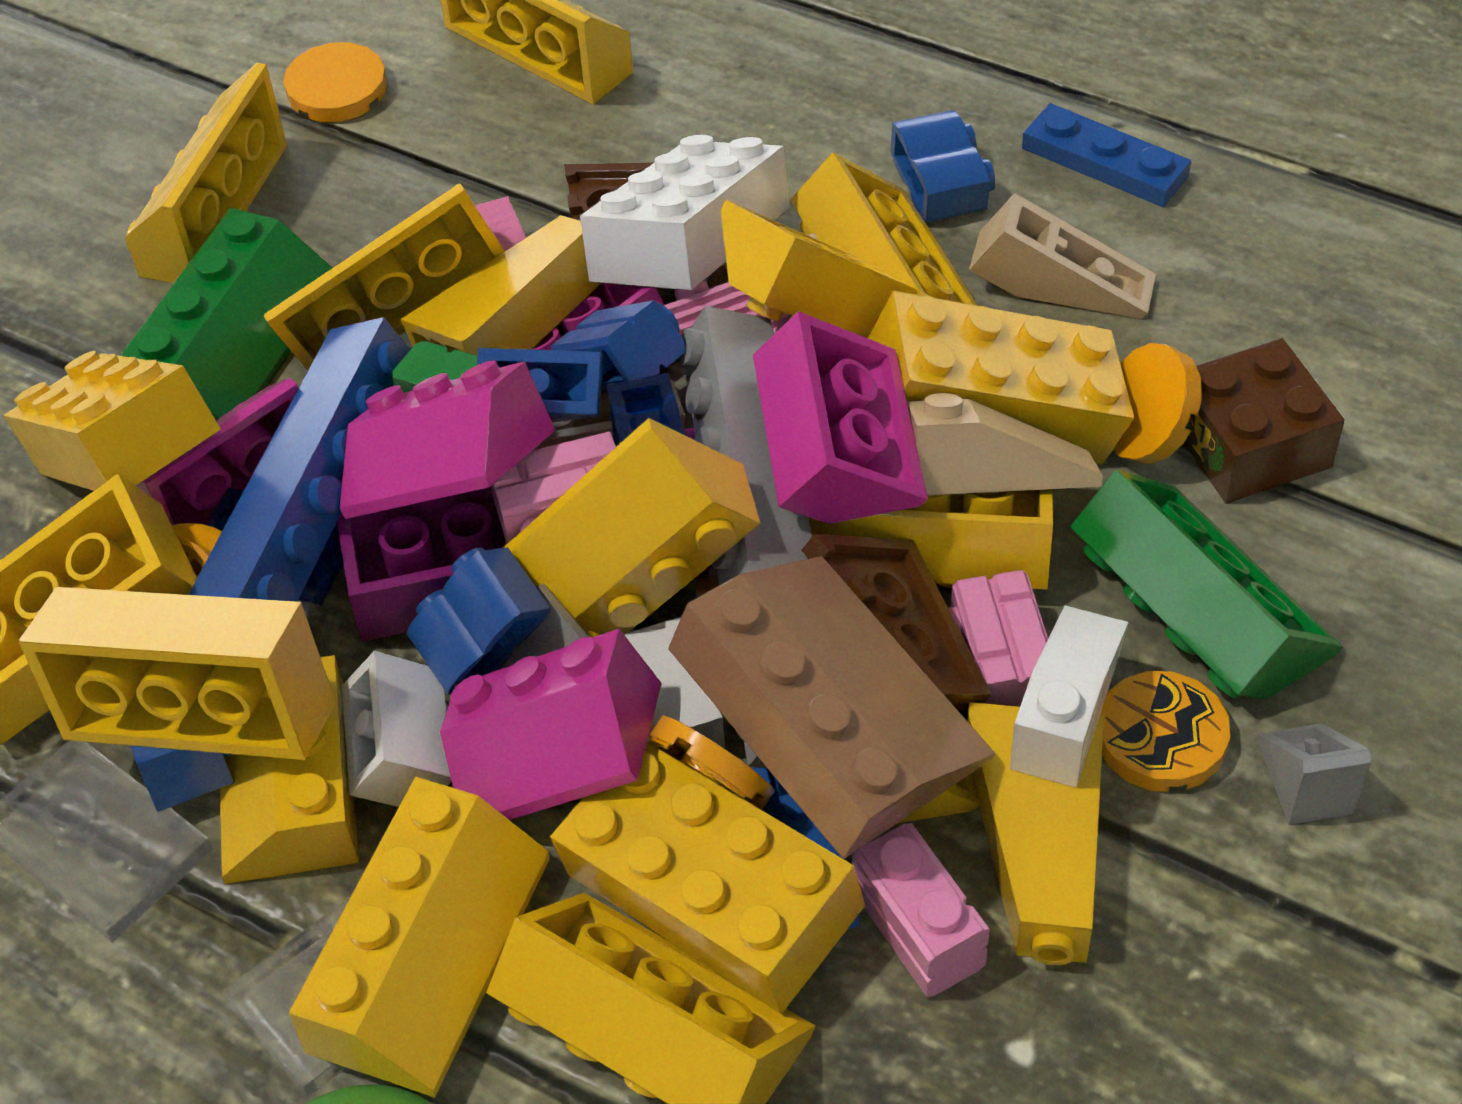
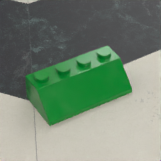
[120,207,333,420]
[1070,469,1344,699]

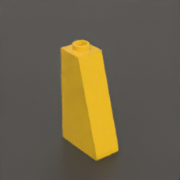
[400,215,601,356]
[968,702,1104,965]

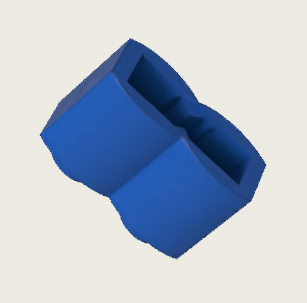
[891,110,995,223]
[407,547,550,695]

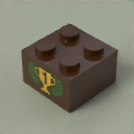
[1184,337,1345,504]

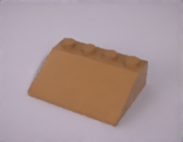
[668,556,995,859]

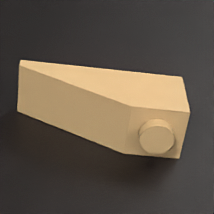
[969,193,1156,319]
[907,393,1103,495]

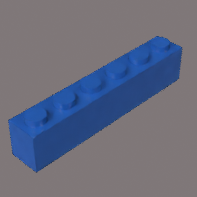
[188,317,411,602]

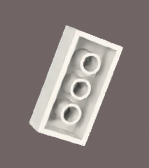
[580,135,790,290]

